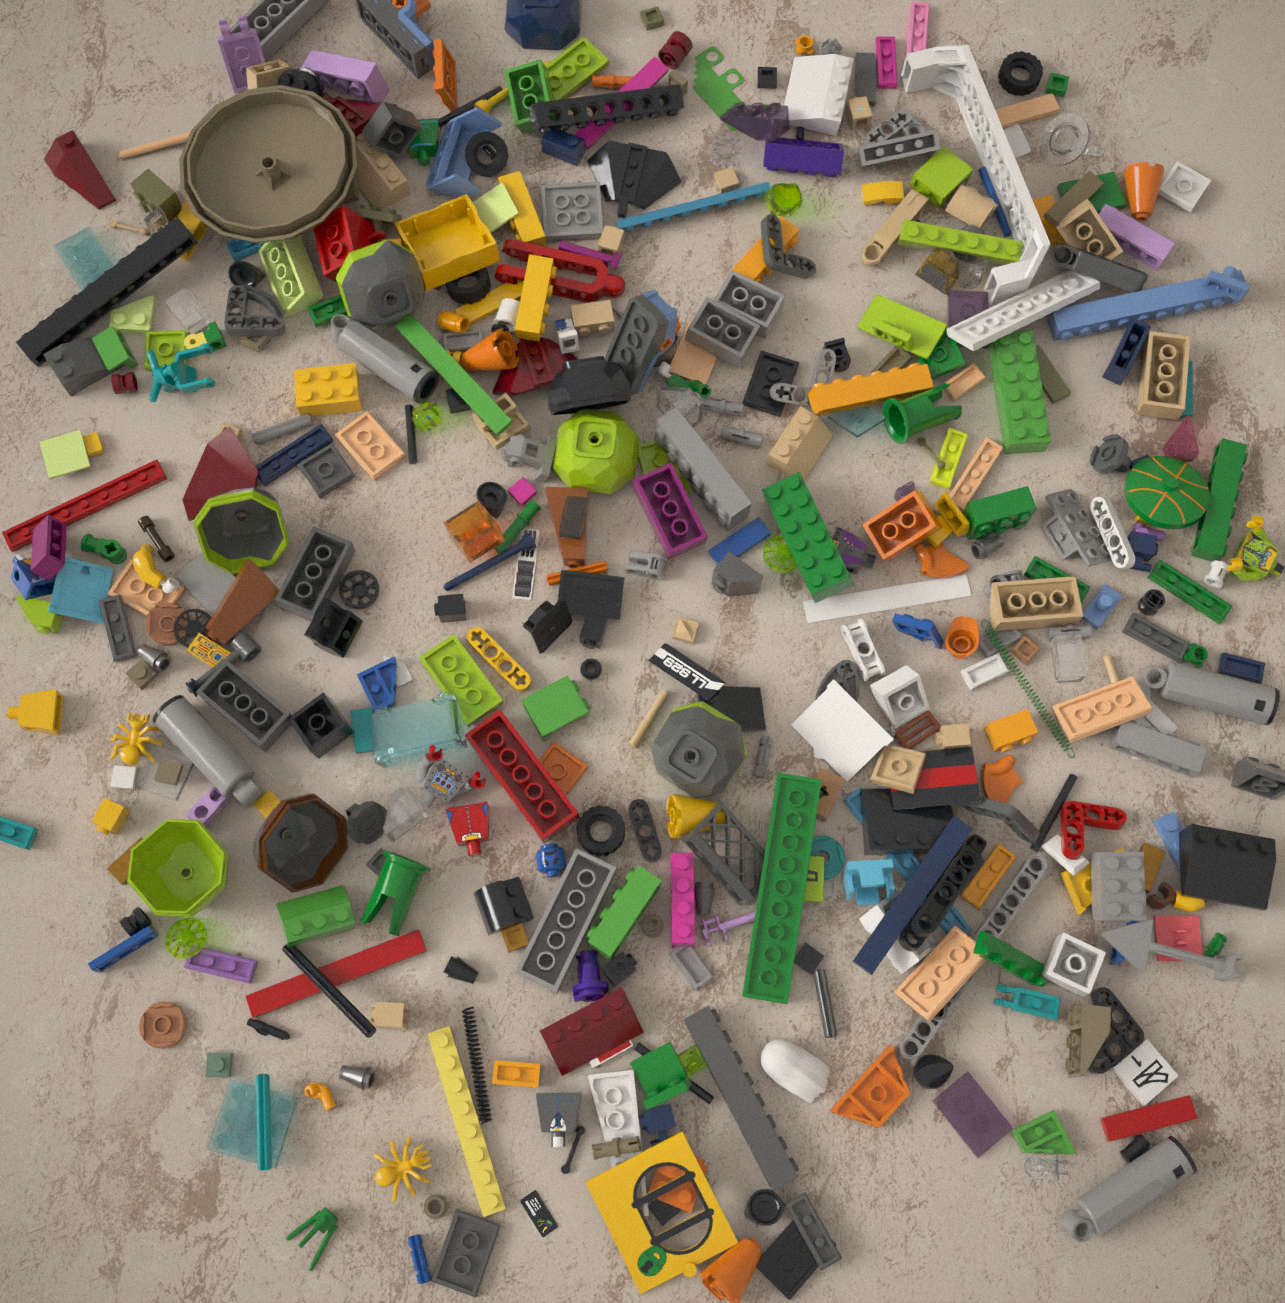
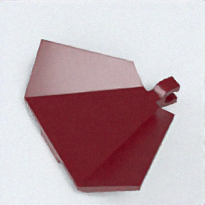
[323,93,397,137]
[492,337,578,395]
[182,426,267,521]

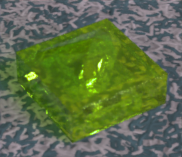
[677,1045,708,1077]

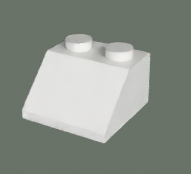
[870,665,930,729]

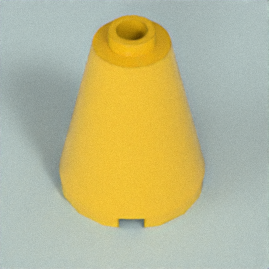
[666,794,725,838]

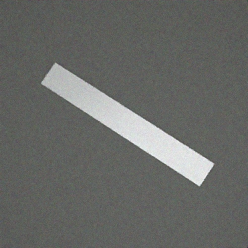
[803,574,972,623]

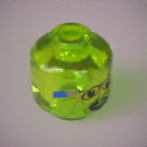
[411,401,443,432]

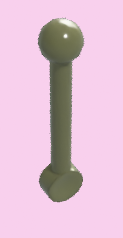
[917,437,945,469]

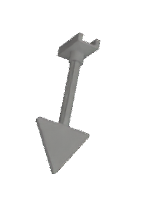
[1101,919,1244,982]

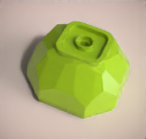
[553,409,640,495]
[127,819,229,917]

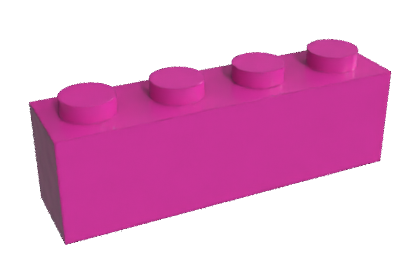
[670,853,695,947]

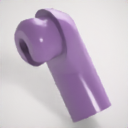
[1132,522,1165,541]

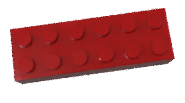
[465,709,580,844]

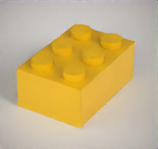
[294,363,363,417]

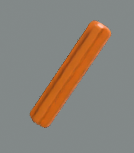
[546,561,608,586]

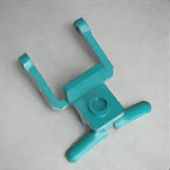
[146,343,215,402]

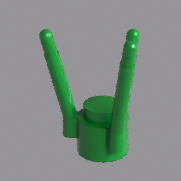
[286,1207,339,1271]

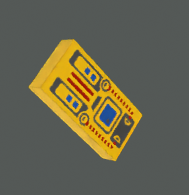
[186,633,231,668]

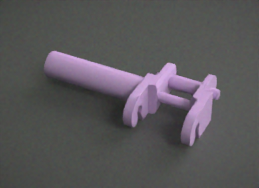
[700,912,755,947]

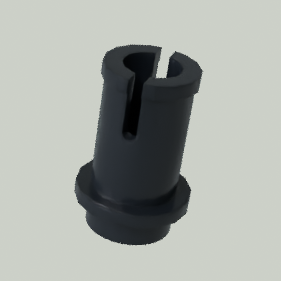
[1119,1134,1151,1163]

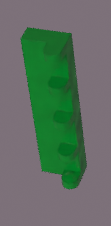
[973,931,1046,987]

